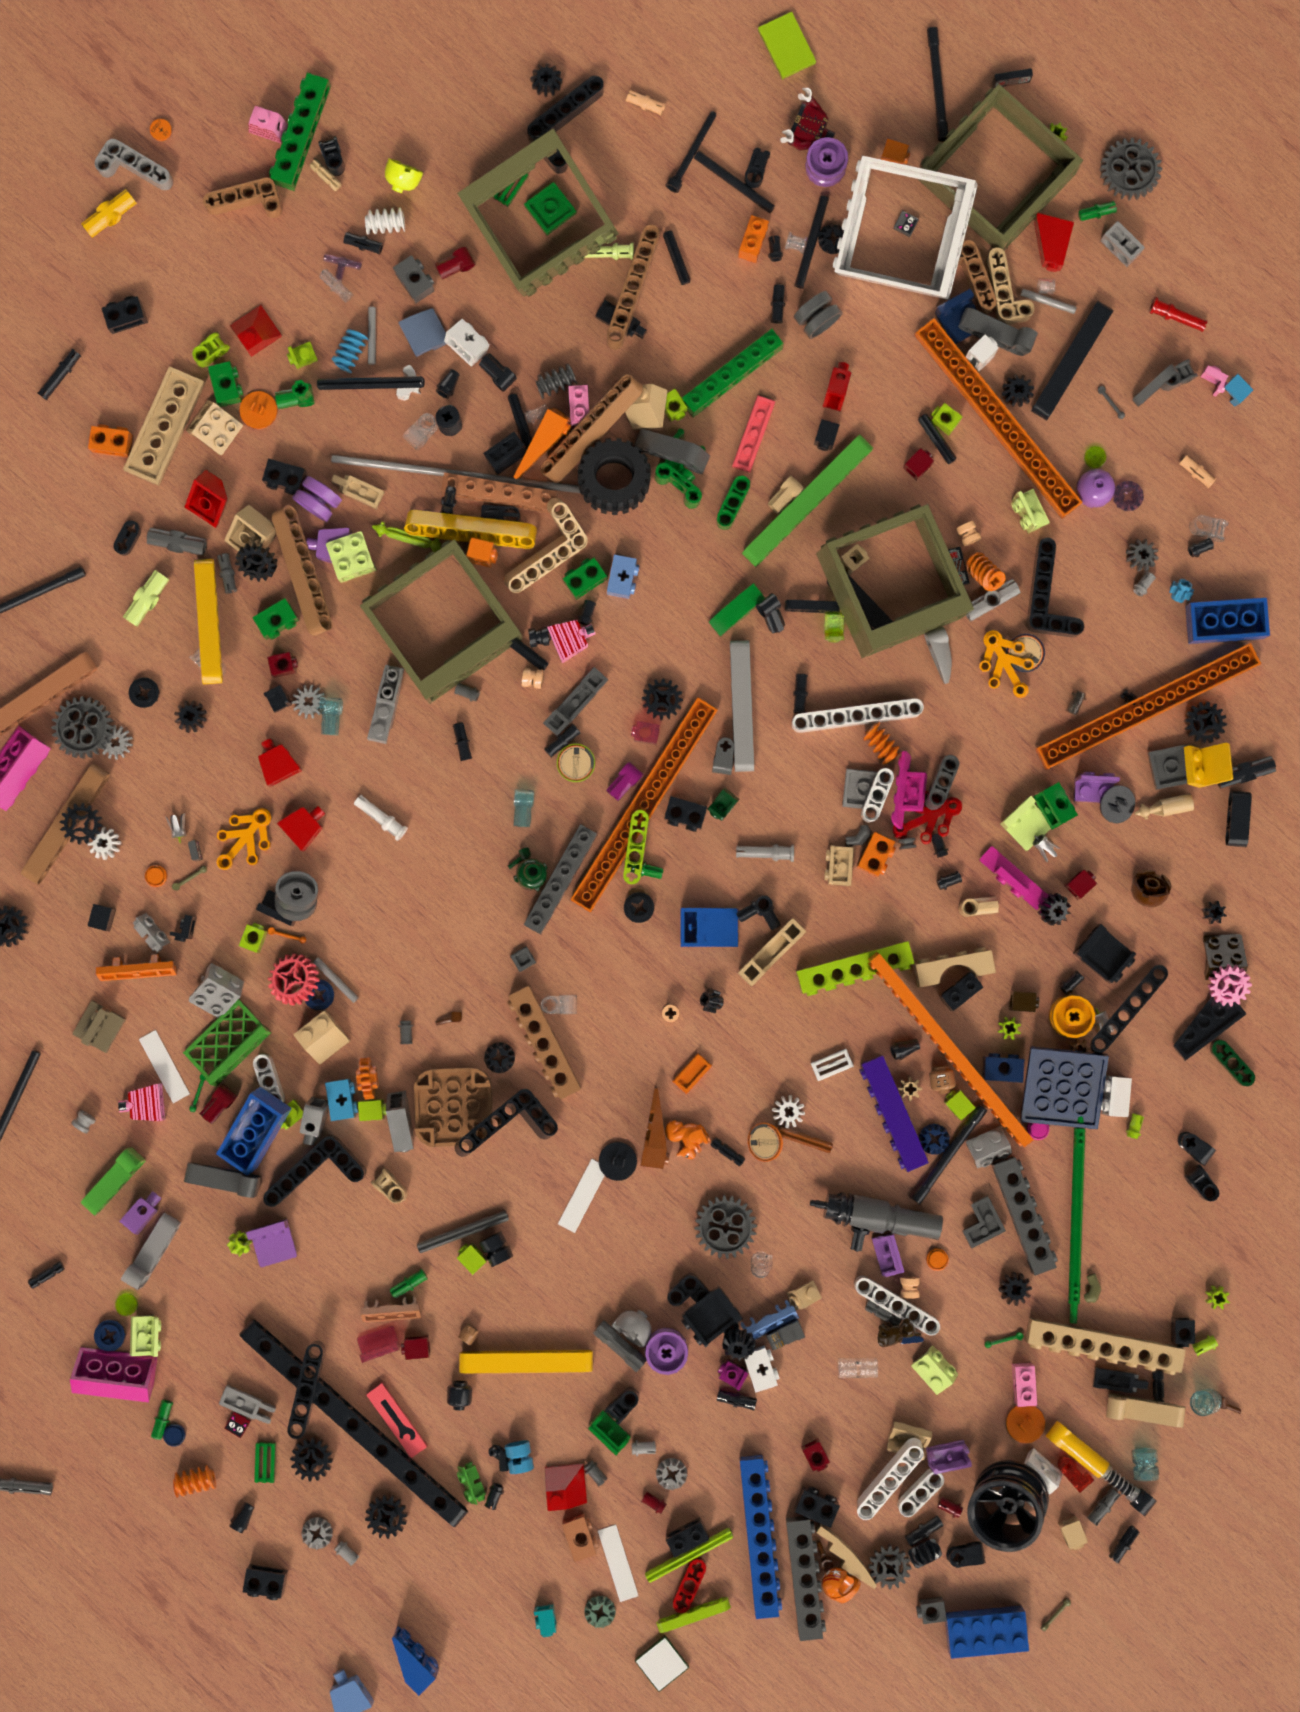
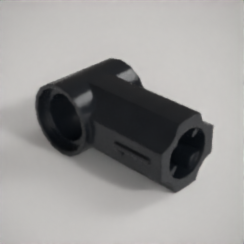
[479,353,517,392]
[756,593,786,633]

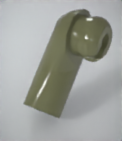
[1084,1273,1101,1303]

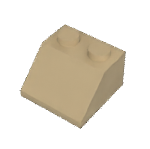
[625,384,667,430]
[224,505,276,557]
[294,1011,350,1064]

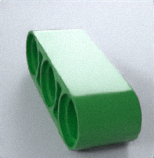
[716,475,750,530]

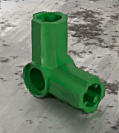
[275,380,315,409]

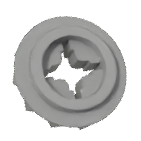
[656,1458,687,1491]
[301,1517,333,1550]

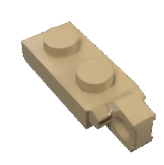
[331,474,385,510]

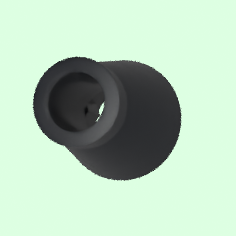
[436,369,460,399]
[890,1039,920,1060]
[229,1502,255,1534]

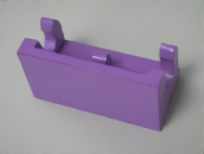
[872,1233,904,1277]
[926,1440,972,1475]

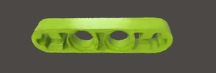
[623,810,649,884]
[656,1597,731,1633]

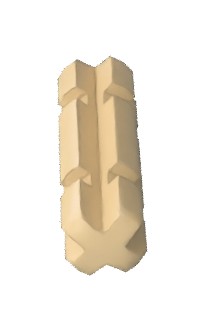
[310,159,342,191]

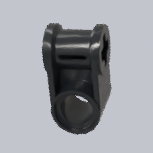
[318,136,345,176]
[1177,1132,1216,1166]
[1184,1164,1220,1202]
[604,1387,639,1425]
[946,1541,986,1568]

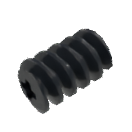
[435,405,463,436]

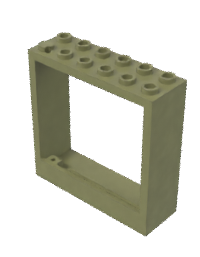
[918,84,1083,251]
[457,129,619,297]
[816,504,974,659]
[360,539,523,704]

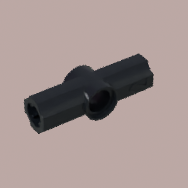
[1217,756,1276,789]

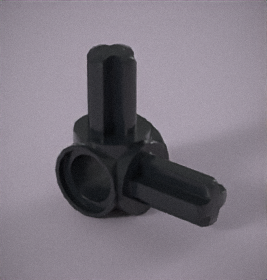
[736,895,780,930]

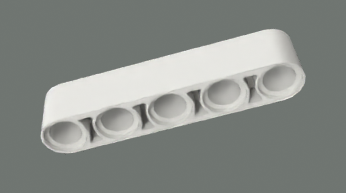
[854,1276,940,1336]
[857,1438,924,1520]

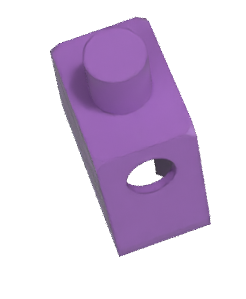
[306,528,352,563]
[119,1191,162,1235]

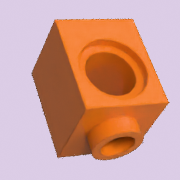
[881,138,910,164]

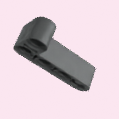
[958,308,1038,356]
[633,429,710,474]
[184,1162,261,1198]

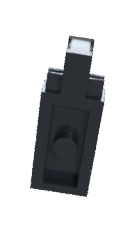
[595,300,647,339]
[1092,1367,1149,1393]

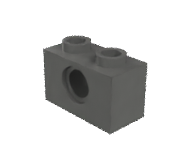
[393,255,435,304]

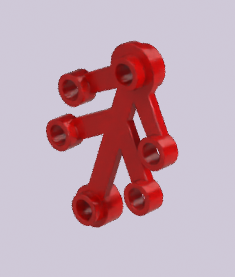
[893,791,962,845]

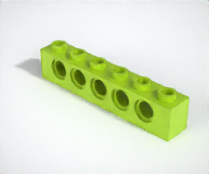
[796,941,915,996]

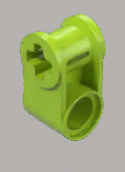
[192,332,230,368]

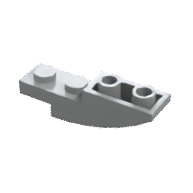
[367,665,404,744]

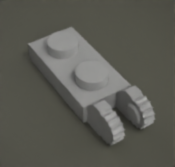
[219,1385,276,1424]

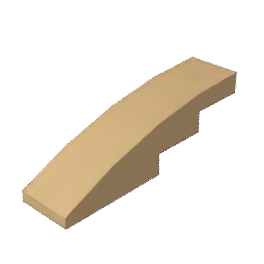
[815,1523,877,1589]

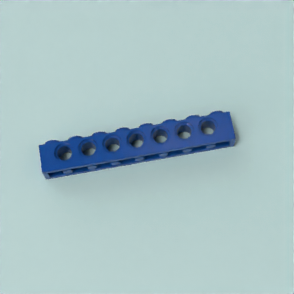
[739,1455,782,1619]

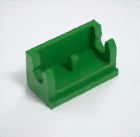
[588,1410,631,1456]

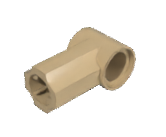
[768,476,805,515]
[958,896,999,917]

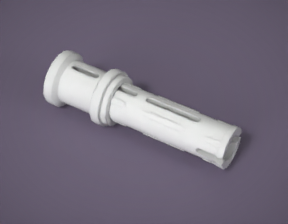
[354,795,408,841]

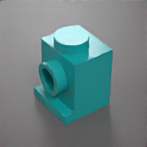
[534,1604,557,1637]

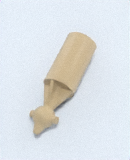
[1135,794,1194,820]

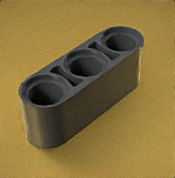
[925,755,960,810]

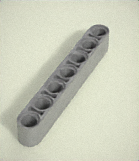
[730,640,754,772]

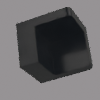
[263,685,292,713]
[88,904,116,932]

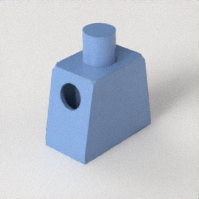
[330,1669,374,1712]

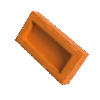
[672,1053,712,1094]

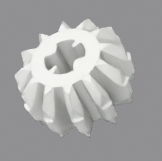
[88,827,121,860]
[772,1095,805,1128]

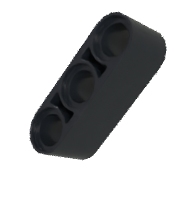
[1225,791,1252,848]

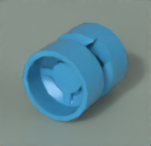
[505,1440,534,1474]

